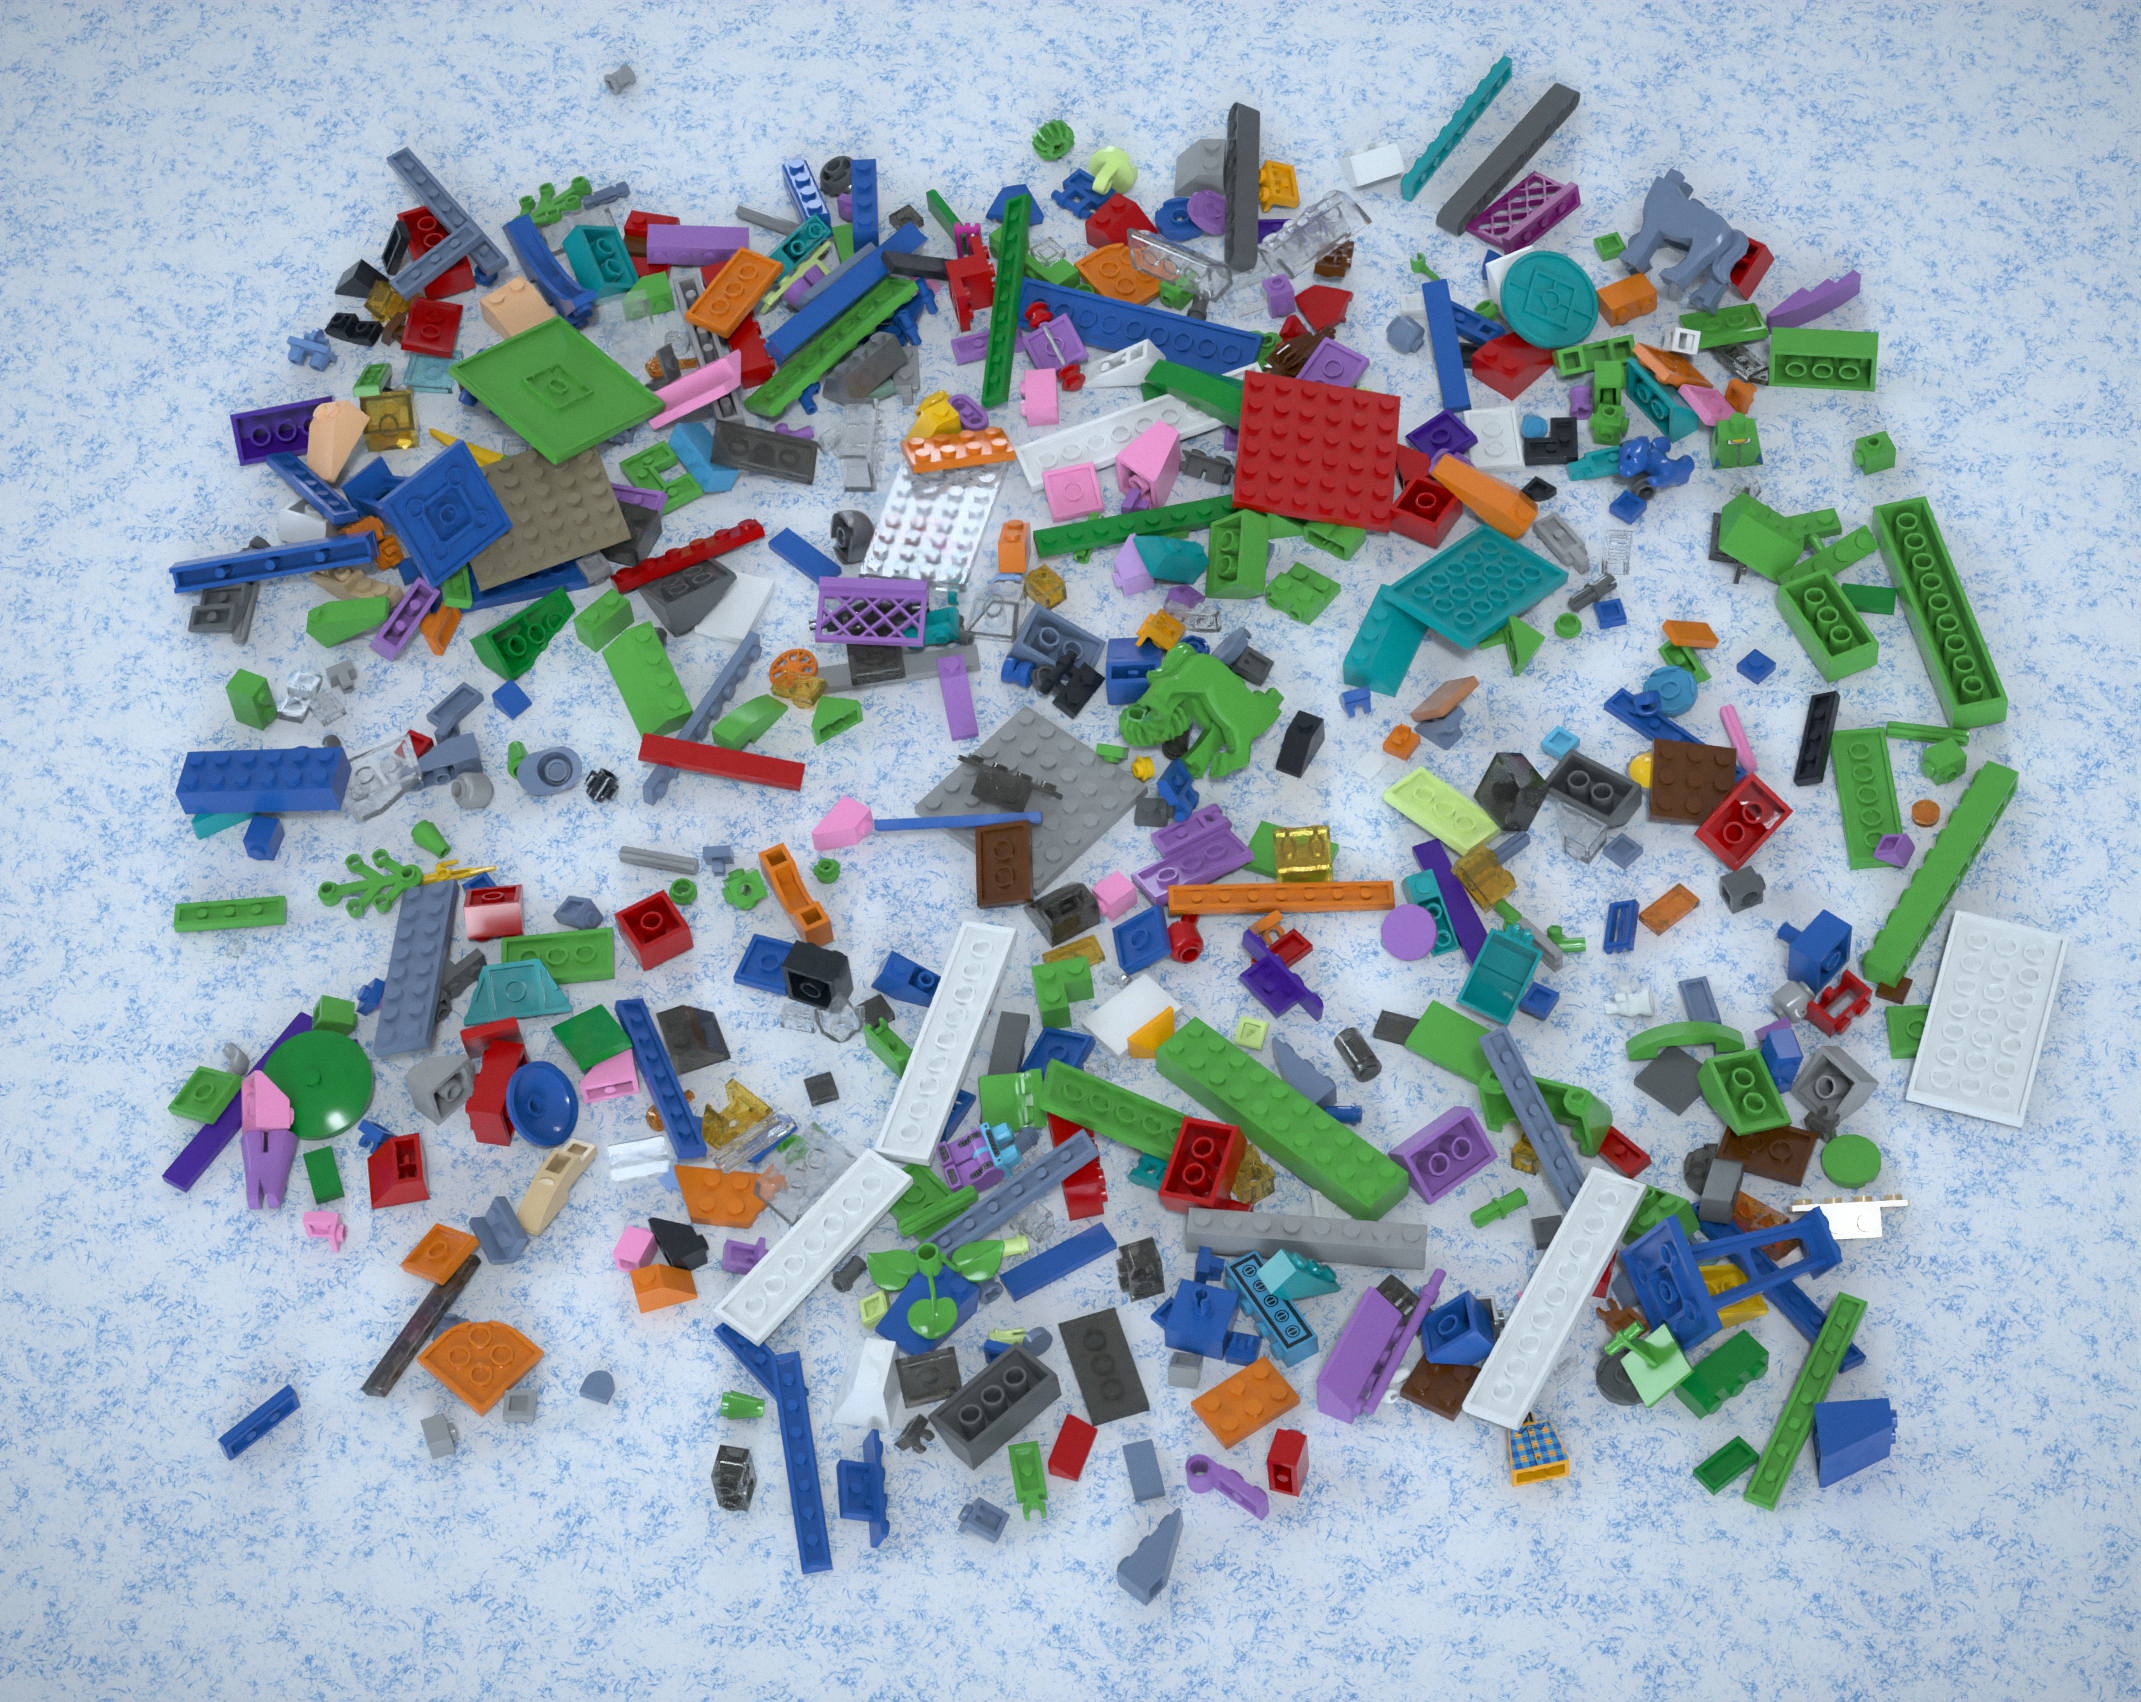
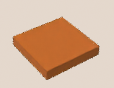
[400,1223,480,1285]

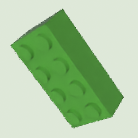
[1769,327,1879,392]
[1777,568,1879,683]

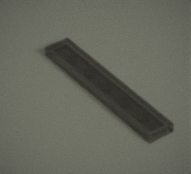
[361,1254,482,1397]

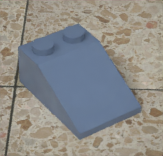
[1005,603,1107,681]

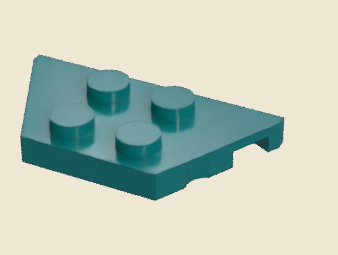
[463,958,573,1026]

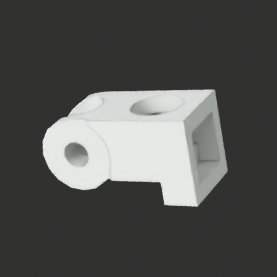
[1661,327,1701,355]

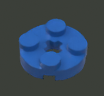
[1155,197,1203,242]

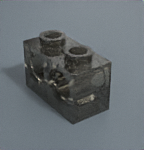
[1115,1237,1165,1303]
[711,1445,757,1511]

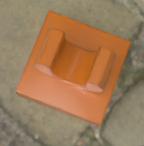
[1724,378,1757,415]
[374,534,404,571]
[1383,724,1421,761]
[1248,909,1285,945]

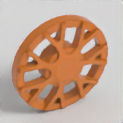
[769,648,818,693]

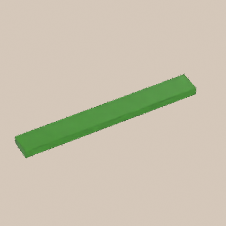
[1744,1292,1868,1512]

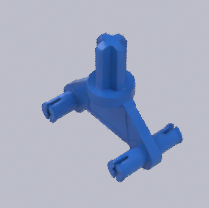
[881,278,939,346]

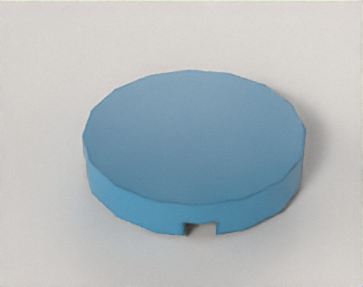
[1643,665,1698,717]

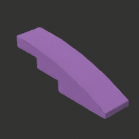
[1766,270,1861,335]

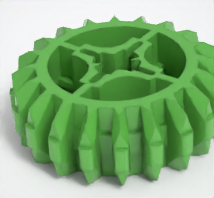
[1118,699,1192,747]

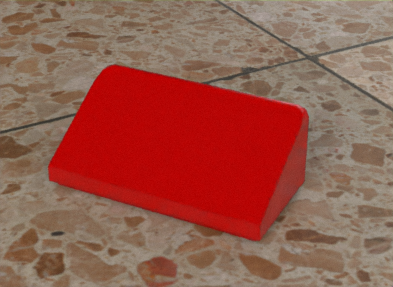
[1048,1414,1098,1482]

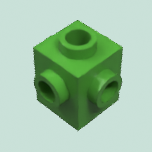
[1590,403,1629,446]
[721,868,768,910]

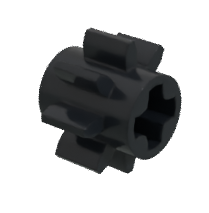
[585,768,619,803]

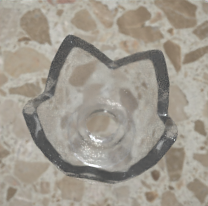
[814,992,865,1044]

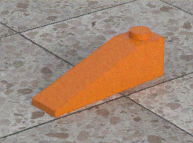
[1430,454,1538,540]

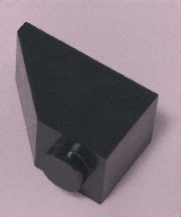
[1276,710,1325,779]
[648,1217,709,1271]

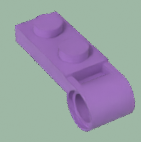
[1185,1454,1269,1521]

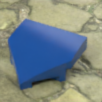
[985,184,1045,225]

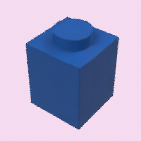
[243,815,285,861]

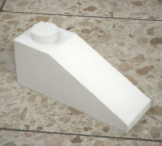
[1083,339,1166,388]

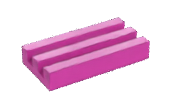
[954,222,983,259]

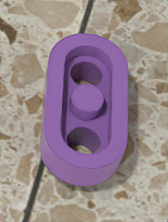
[947,394,989,431]

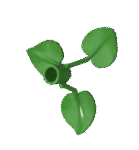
[867,1240,1005,1339]

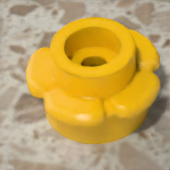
[1131,756,1154,783]

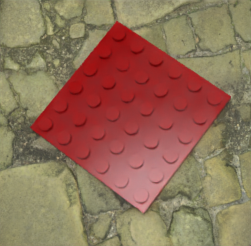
[1232,370,1401,533]

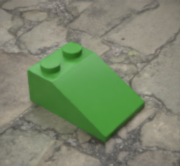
[1696,1048,1792,1136]

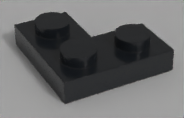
[1524,417,1578,465]

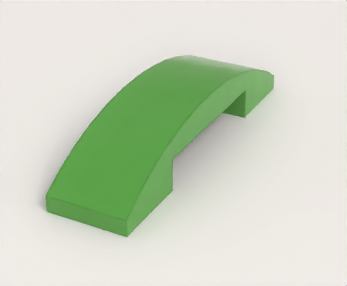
[1626,1021,1745,1060]

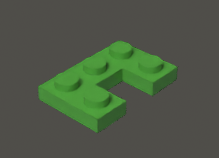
[619,440,703,516]

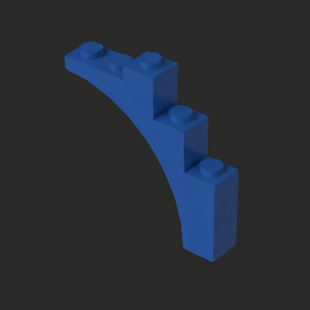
[502,213,598,329]

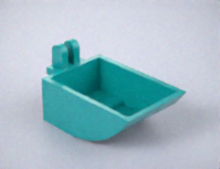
[1456,923,1544,1026]

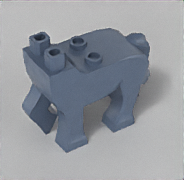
[1618,168,1749,315]

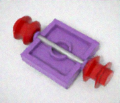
[1022,302,1090,392]

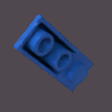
[871,950,941,1008]

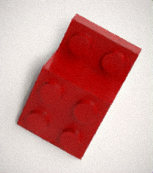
[945,235,996,333]

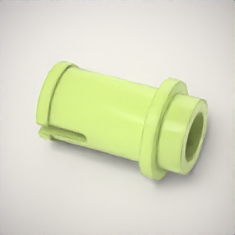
[1002,1233,1030,1258]
[988,1327,1026,1345]

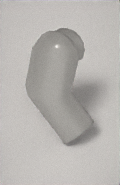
[223,1043,249,1076]

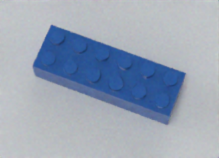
[175,747,352,814]

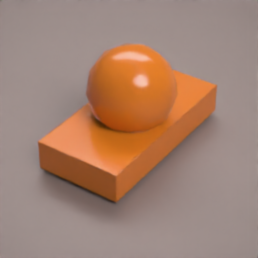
[419,602,462,656]

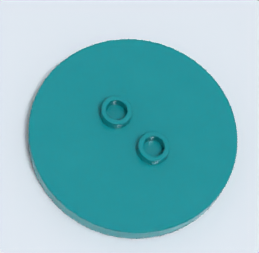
[1500,250,1599,350]

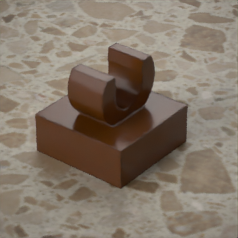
[381,311,406,346]

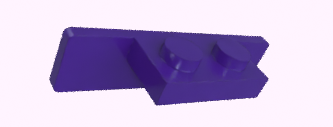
[1239,929,1324,1022]

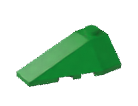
[469,586,576,681]

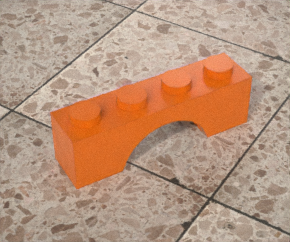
[758,843,834,947]

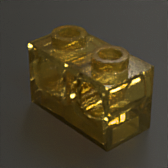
[1231,1143,1276,1204]

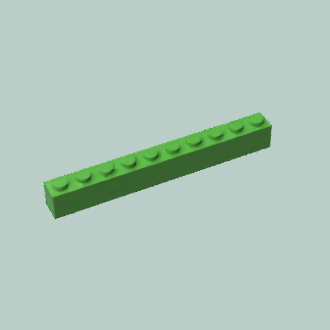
[1861,760,2019,988]

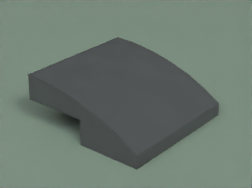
[188,583,253,632]

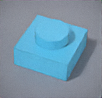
[1541,725,1580,761]

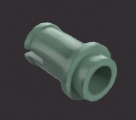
[864,378,896,405]

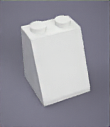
[832,1338,903,1431]

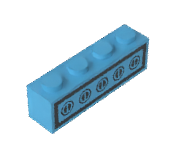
[1224,1250,1319,1368]

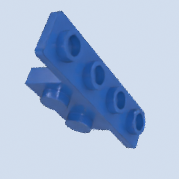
[836,1429,890,1548]

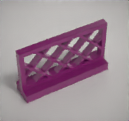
[1466,171,1581,255]

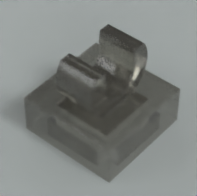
[1804,1105,1841,1144]
[894,1414,935,1454]

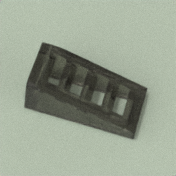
[1376,1274,1433,1337]

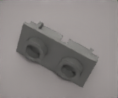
[1179,449,1235,485]

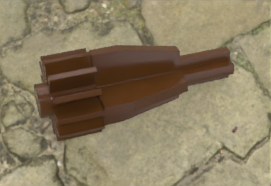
[1264,325,1336,378]

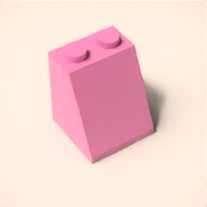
[1116,420,1181,509]

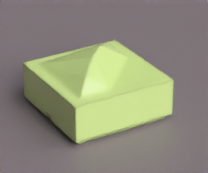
[1233,1016,1270,1052]
[858,1289,891,1330]

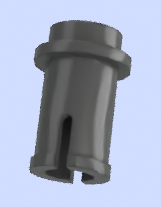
[831,1255,867,1293]

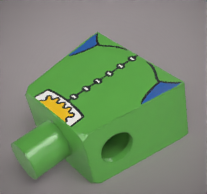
[1709,412,1763,470]

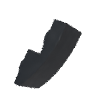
[324,313,384,346]

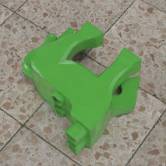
[1138,642,1284,779]

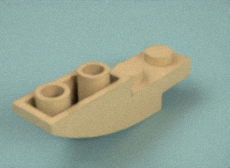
[309,566,404,610]
[516,1138,598,1236]

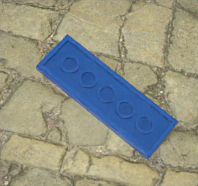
[430,556,589,614]

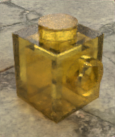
[1024,564,1067,610]

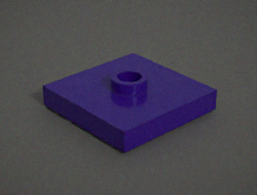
[1405,408,1478,462]

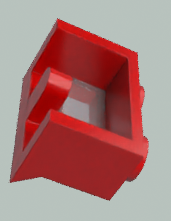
[1804,969,1873,1038]

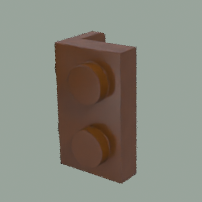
[1314,231,1354,278]

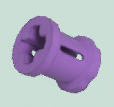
[1569,385,1593,420]

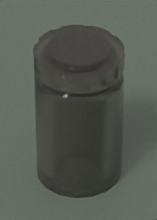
[1334,1027,1382,1083]

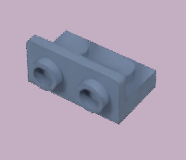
[469,1196,528,1264]

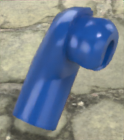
[798,381,821,415]

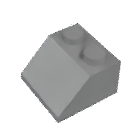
[1174,139,1227,197]
[1790,1046,1879,1128]
[405,1054,475,1126]

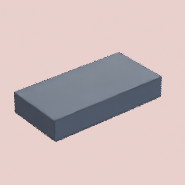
[426,682,484,728]
[1678,976,1722,1025]
[1122,1439,1165,1502]

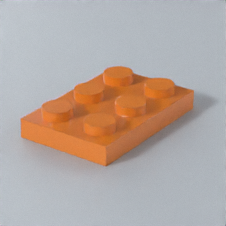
[1632,342,1714,389]
[1191,1355,1300,1450]

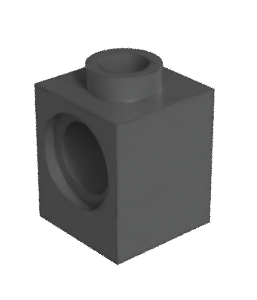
[1719,865,1766,914]

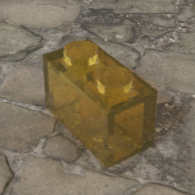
[1450,843,1517,914]

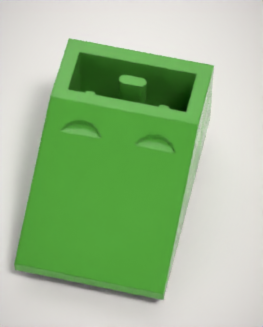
[1621,1179,1700,1246]

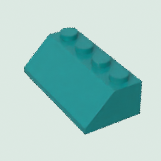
[1343,584,1429,697]

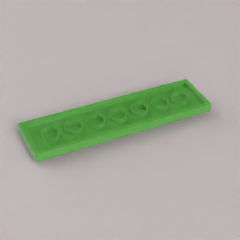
[742,276,919,417]

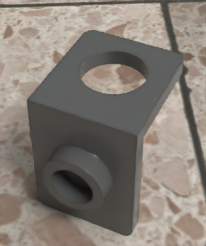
[645,344,682,388]
[1476,1295,1505,1342]

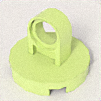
[1089,146,1138,195]

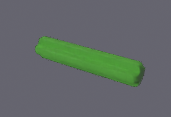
[1886,721,1970,746]
[897,1185,979,1237]

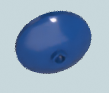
[506,1061,578,1147]

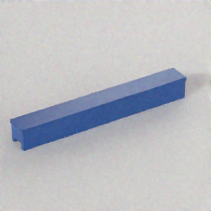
[763,221,928,366]
[168,530,380,594]

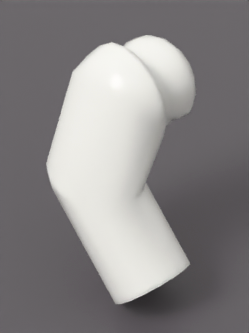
[1381,1365,1410,1404]

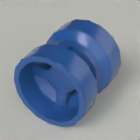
[1001,656,1036,689]

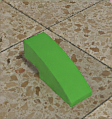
[711,694,788,751]

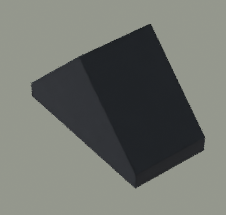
[335,259,390,301]

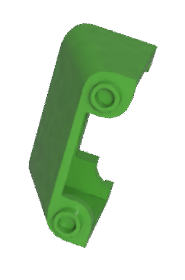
[1478,1069,1613,1157]

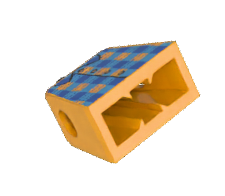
[1508,1412,1569,1487]

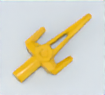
[421,859,497,889]

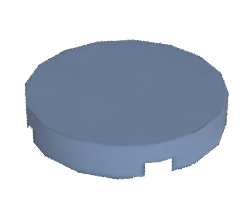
[1211,627,1252,666]

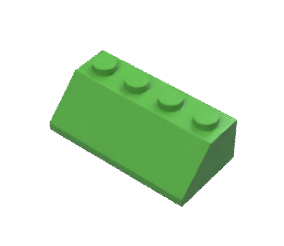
[602,620,693,739]

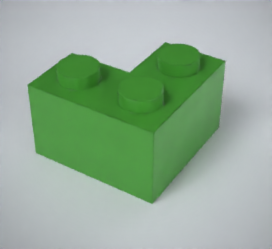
[1031,956,1094,1029]

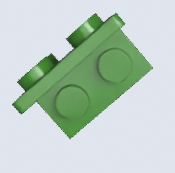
[978,1068,1047,1132]

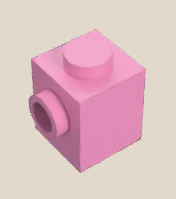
[1092,871,1138,922]
[612,1225,658,1273]

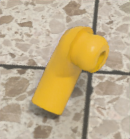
[915,390,951,418]

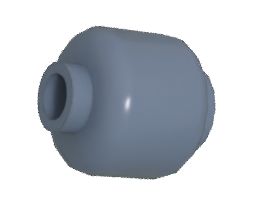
[1386,315,1425,354]

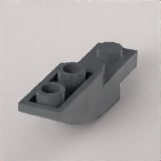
[434,948,487,1024]

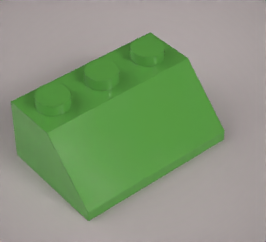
[1718,492,1805,585]
[1205,509,1270,600]

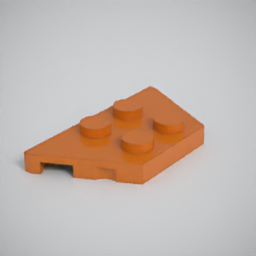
[674,1165,785,1229]

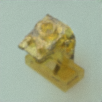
[701,1078,775,1152]

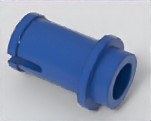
[1325,1103,1362,1126]

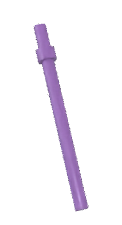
[1363,1268,1446,1414]

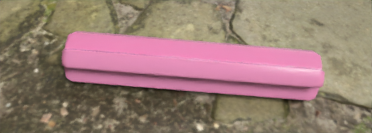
[1720,704,1757,772]

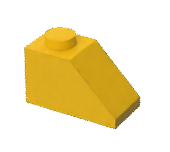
[904,399,962,441]

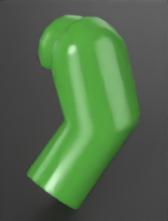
[1494,899,1522,932]
[1546,925,1586,953]

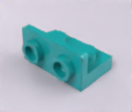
[901,606,959,649]

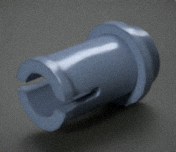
[1003,1125,1040,1155]

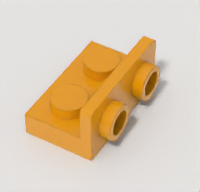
[1259,160,1300,213]
[1135,608,1186,650]

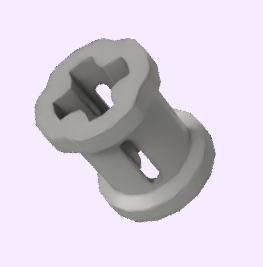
[604,64,636,95]

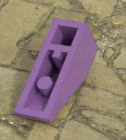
[936,654,979,741]

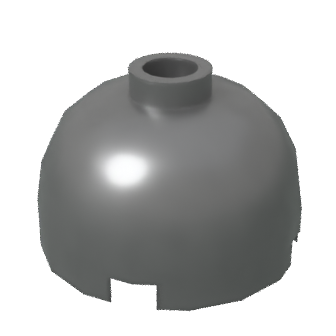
[830,510,878,563]

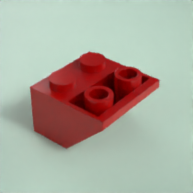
[367,1133,430,1209]

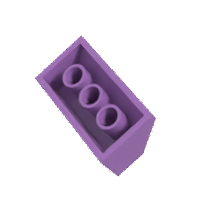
[1316,1286,1405,1425]

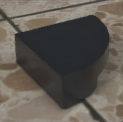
[1521,476,1557,502]

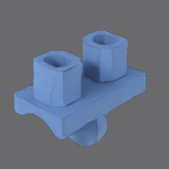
[287,328,338,372]

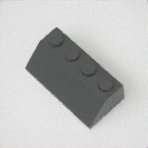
[928,1341,1062,1470]

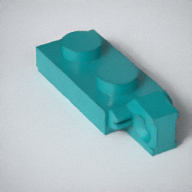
[1567,445,1619,481]

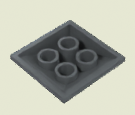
[637,557,737,635]

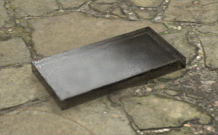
[710,419,818,485]
[1058,1307,1150,1427]

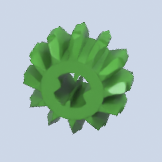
[1032,119,1075,161]

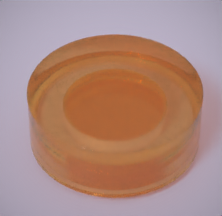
[1911,799,1940,828]

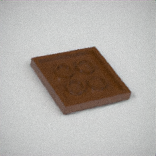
[1648,738,1737,826]

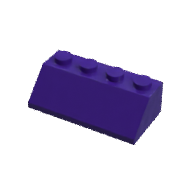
[230,395,335,466]

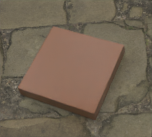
[1410,676,1480,722]

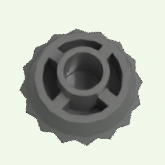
[819,156,854,196]

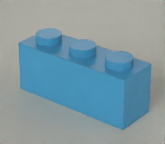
[668,422,739,492]

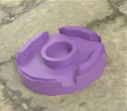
[1187,190,1226,235]
[1381,904,1438,961]

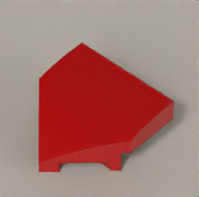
[1295,285,1354,332]

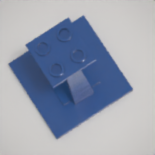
[340,439,513,589]
[1619,1206,1843,1355]

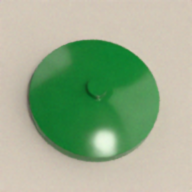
[262,1030,374,1141]

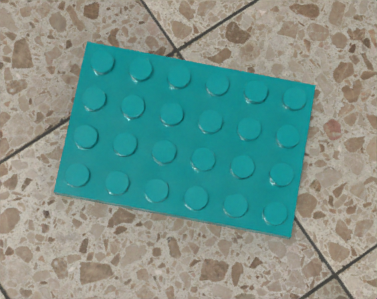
[1383,523,1569,650]

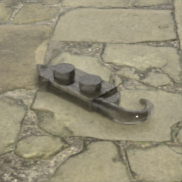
[1706,342,1769,386]

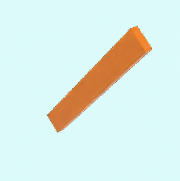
[1167,881,1395,915]

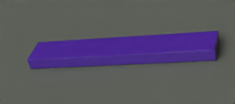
[1412,838,1488,969]

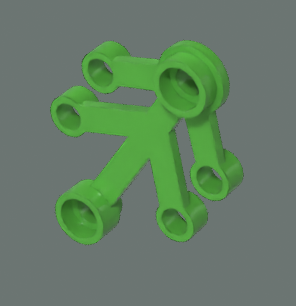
[512,176,592,226]
[318,849,423,918]

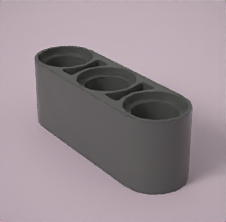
[1699,1158,1744,1225]

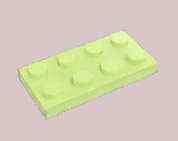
[1383,766,1505,858]

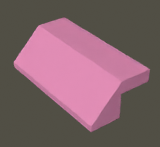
[649,349,741,430]

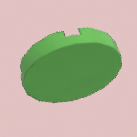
[1822,1134,1881,1189]

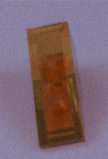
[1732,1191,1800,1262]

